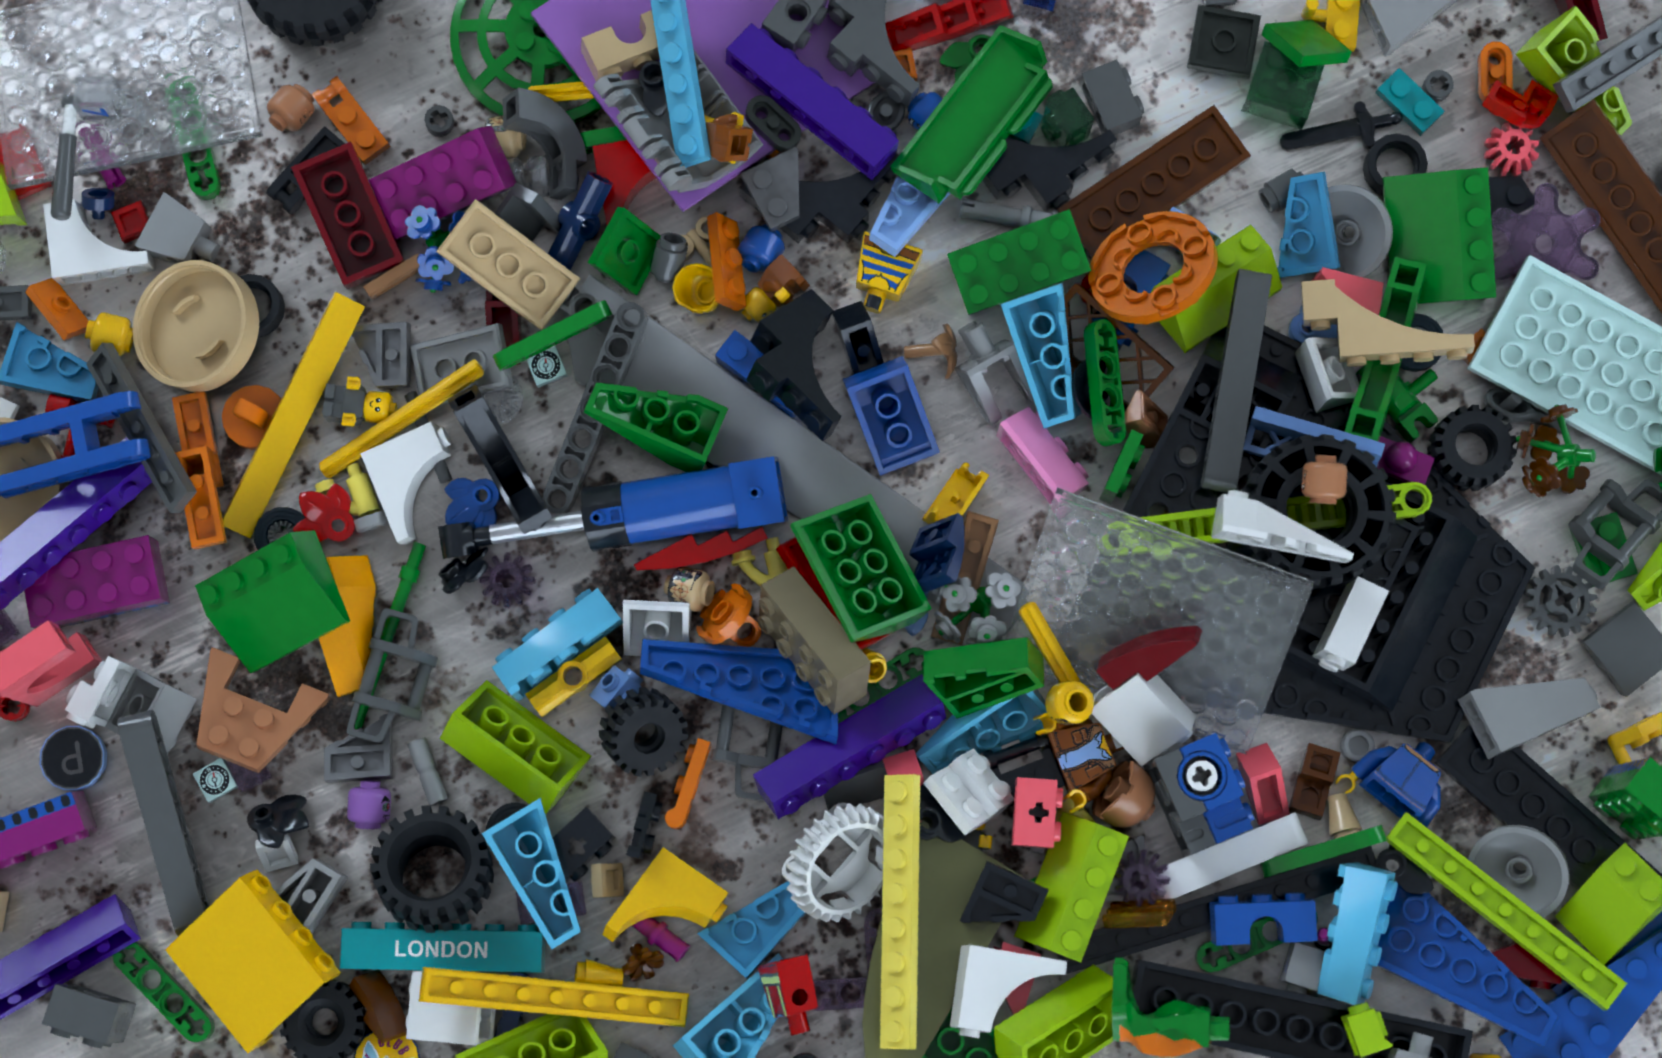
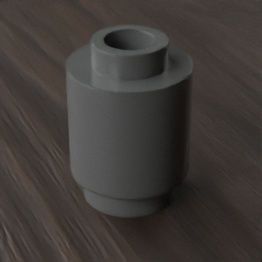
[1258,169,1303,212]
[650,232,688,283]

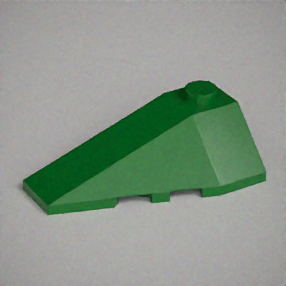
[584,382,728,472]

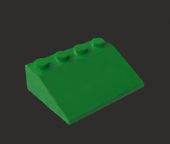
[1382,167,1496,304]
[790,494,932,643]
[195,530,350,673]

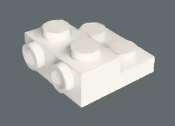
[65,656,136,729]
[923,748,1014,835]

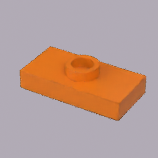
[25,278,89,341]

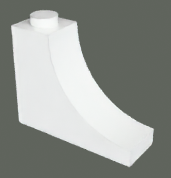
[43,199,156,286]
[360,422,451,545]
[950,945,1067,1038]

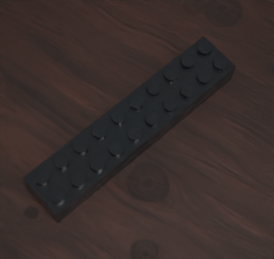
[1131,959,1473,1058]

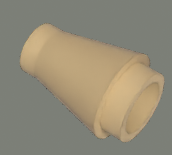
[1327,793,1362,839]

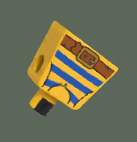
[856,231,923,313]

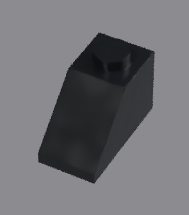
[832,301,884,375]

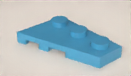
[1277,172,1341,278]
[0,321,99,402]
[697,881,806,979]

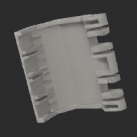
[593,50,763,193]

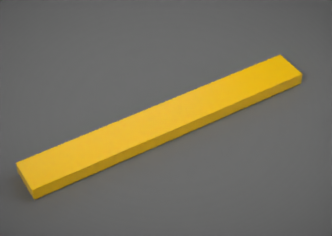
[222,292,365,538]
[419,967,689,1027]

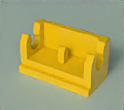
[922,463,989,524]

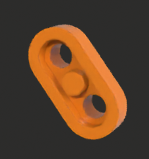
[1478,41,1513,102]

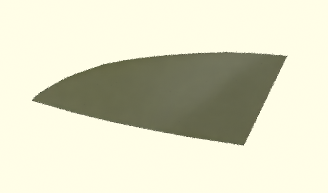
[862,820,1023,1058]

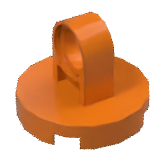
[222,385,281,450]
[696,583,761,647]

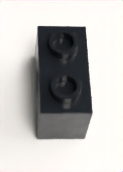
[553,807,616,883]

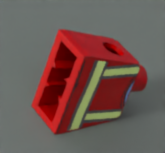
[757,954,818,1036]

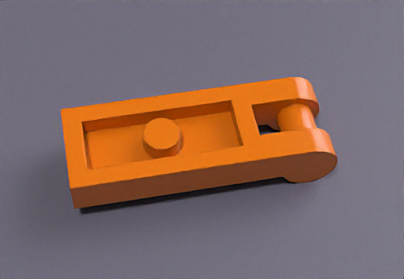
[311,76,391,165]
[665,738,712,830]

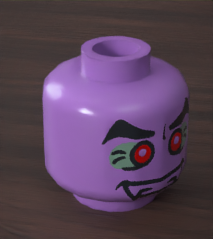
[347,780,391,829]

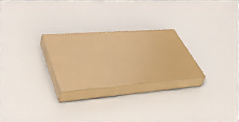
[436,199,580,331]

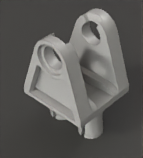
[955,321,1034,426]

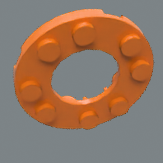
[1088,211,1218,325]

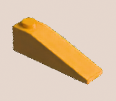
[319,555,377,697]

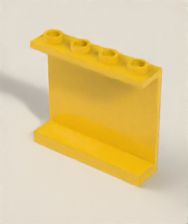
[165,869,341,1054]

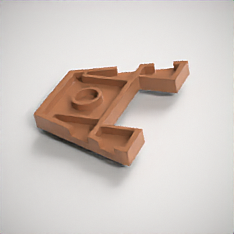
[196,647,330,773]

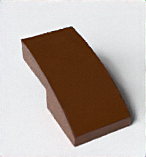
[1289,743,1341,820]
[349,970,407,1043]

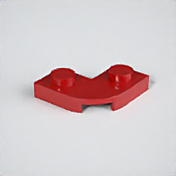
[1482,80,1559,129]

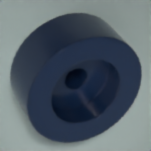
[81,188,115,220]

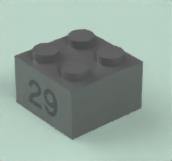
[42,984,137,1048]

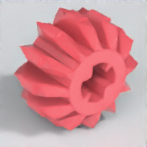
[1484,122,1539,176]

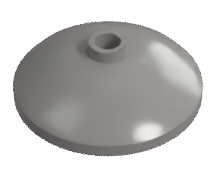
[1315,184,1393,278]
[1468,825,1570,918]

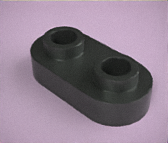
[745,95,801,152]

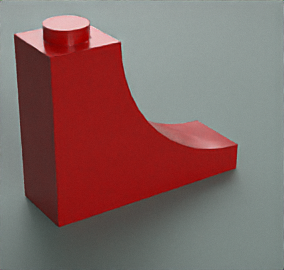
[592,140,656,225]

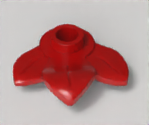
[293,483,355,542]

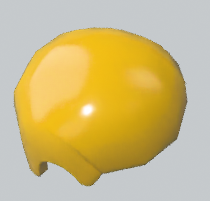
[672,263,719,314]

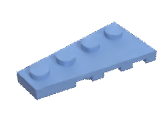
[869,176,951,257]

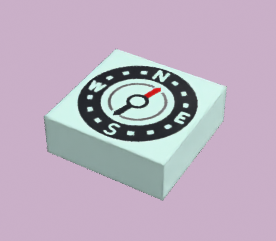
[527,345,568,388]
[193,758,239,803]

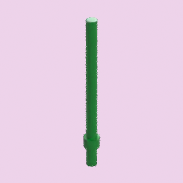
[355,542,426,730]

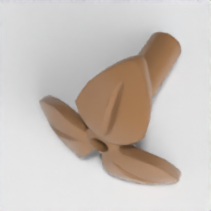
[904,323,958,379]

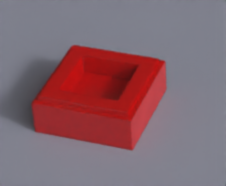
[111,200,149,243]

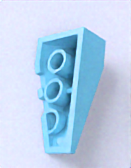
[673,953,783,1058]

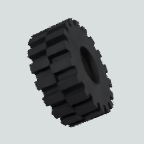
[599,687,688,777]
[280,980,368,1058]

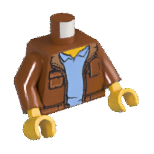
[1033,713,1124,814]

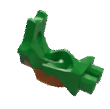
[1112,957,1230,1057]

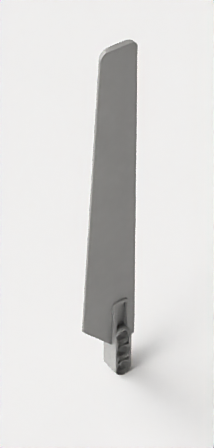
[559,275,1031,636]

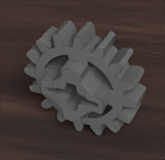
[1523,565,1598,637]

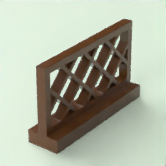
[1064,282,1175,413]

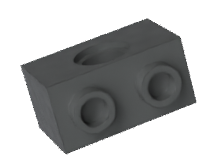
[761,0,829,52]

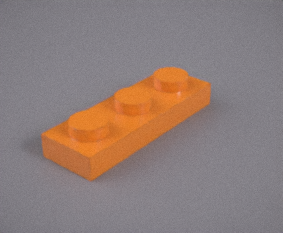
[707,212,746,311]

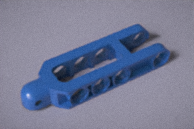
[0,391,151,498]

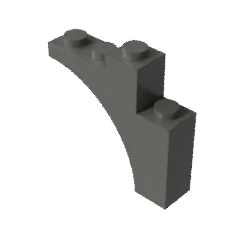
[827,0,920,107]

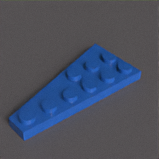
[640,639,838,745]
[1377,867,1559,1048]
[1498,928,1662,1058]

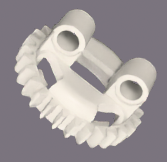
[782,802,884,922]

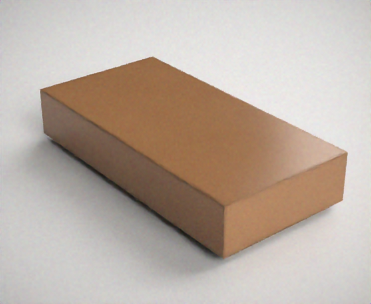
[363,253,420,299]

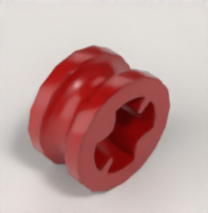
[0,696,31,722]

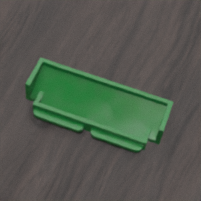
[891,25,1053,203]

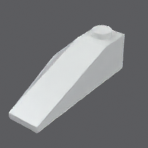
[1211,490,1353,563]

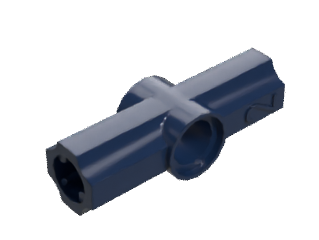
[548,171,613,270]

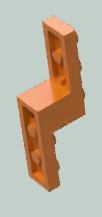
[172,392,227,550]

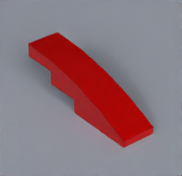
[885,0,1014,52]
[634,526,768,570]

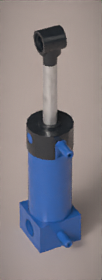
[438,456,788,559]

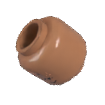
[267,84,315,132]
[1302,455,1347,504]

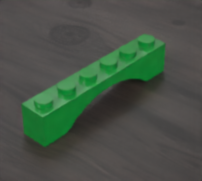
[1345,257,1427,442]

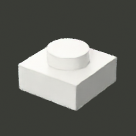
[255,833,298,873]

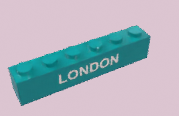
[340,922,546,973]

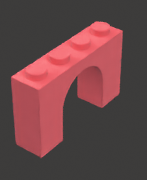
[0,620,102,707]

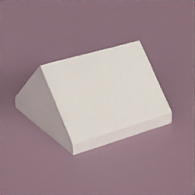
[1295,337,1359,413]
[623,600,692,656]

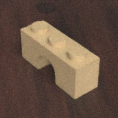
[581,10,660,81]

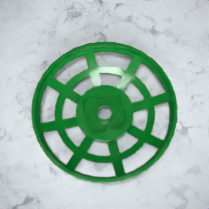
[450,0,602,123]

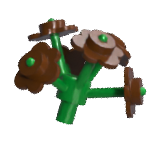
[1516,404,1596,498]

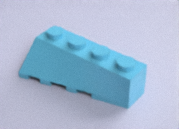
[1001,283,1082,428]
[492,588,623,701]
[482,798,582,950]
[1317,862,1398,1005]

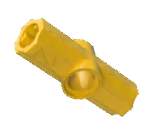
[525,636,622,718]

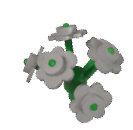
[932,572,1021,645]

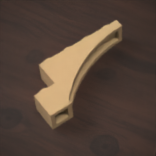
[1301,279,1475,367]

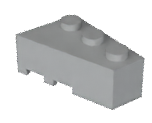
[276,858,348,935]

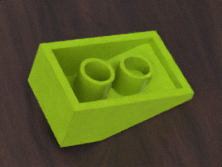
[1554,843,1662,965]

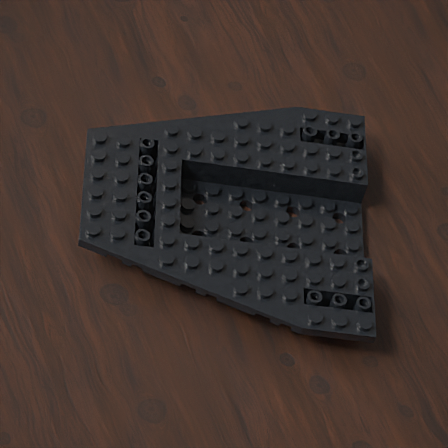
[1056,325,1535,743]

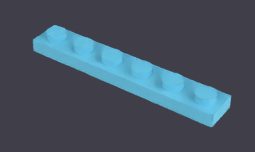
[650,0,711,168]

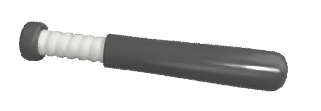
[51,96,82,221]

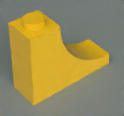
[602,847,728,942]

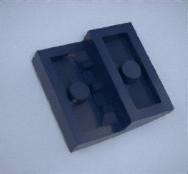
[909,513,965,593]

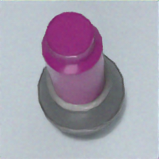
[1314,928,1333,951]

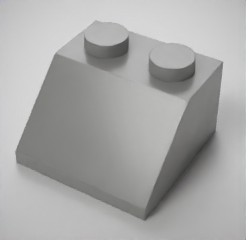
[105,668,197,755]

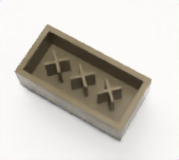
[757,567,871,714]

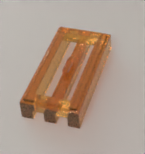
[1102,898,1177,929]

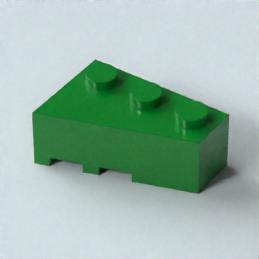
[924,637,1044,719]

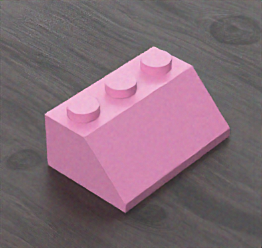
[996,407,1089,512]

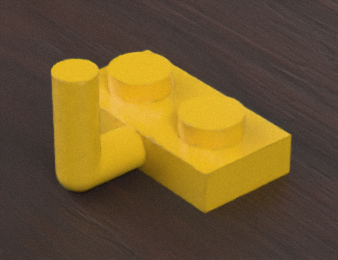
[1301,0,1360,52]
[1607,711,1662,765]

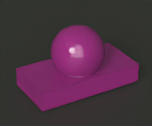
[1377,436,1435,485]

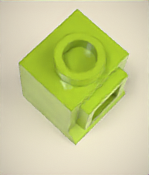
[1341,1002,1393,1057]

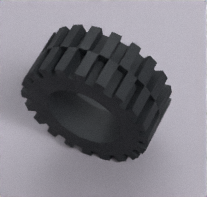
[370,805,494,933]

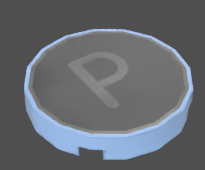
[40,726,108,791]

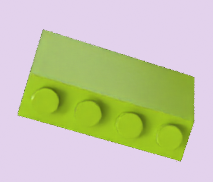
[1151,224,1283,353]
[439,680,591,815]
[1014,812,1129,963]
[994,964,1113,1058]
[455,1014,608,1058]

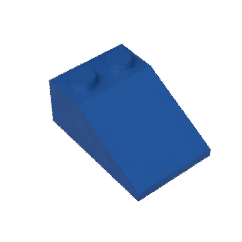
[842,356,940,476]

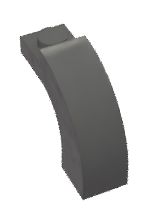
[503,87,587,200]

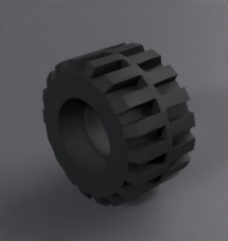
[1427,405,1517,491]

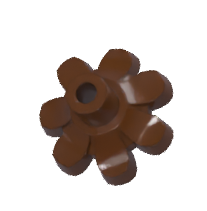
[622,943,664,982]

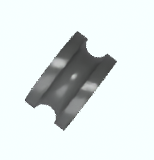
[1422,70,1454,102]
[425,105,454,137]

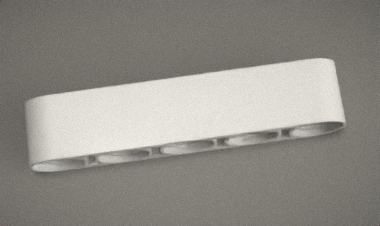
[1146,812,1309,904]

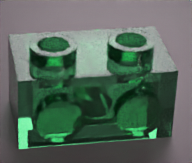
[1041,87,1094,147]

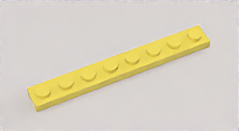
[880,774,920,1049]

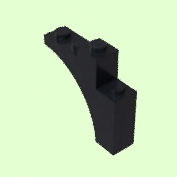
[982,130,1117,212]
[739,153,899,244]
[746,289,842,442]
[447,384,553,534]

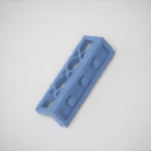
[1243,406,1385,467]

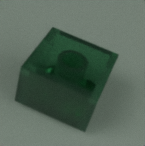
[1241,41,1325,130]

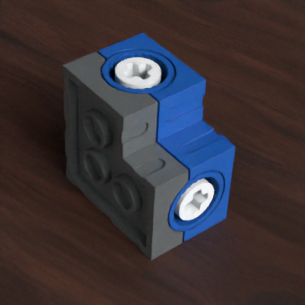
[1143,733,1254,857]

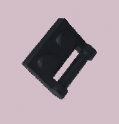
[982,733,1065,808]

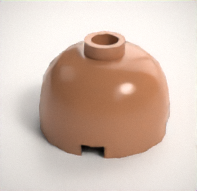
[1092,760,1156,828]

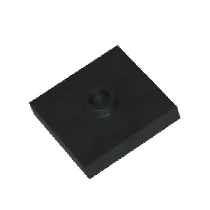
[1187,4,1261,79]

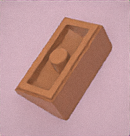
[1125,390,1168,449]

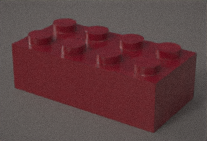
[291,141,405,290]

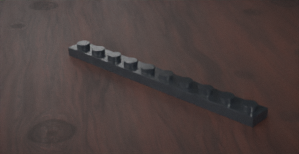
[1057,846,1376,974]

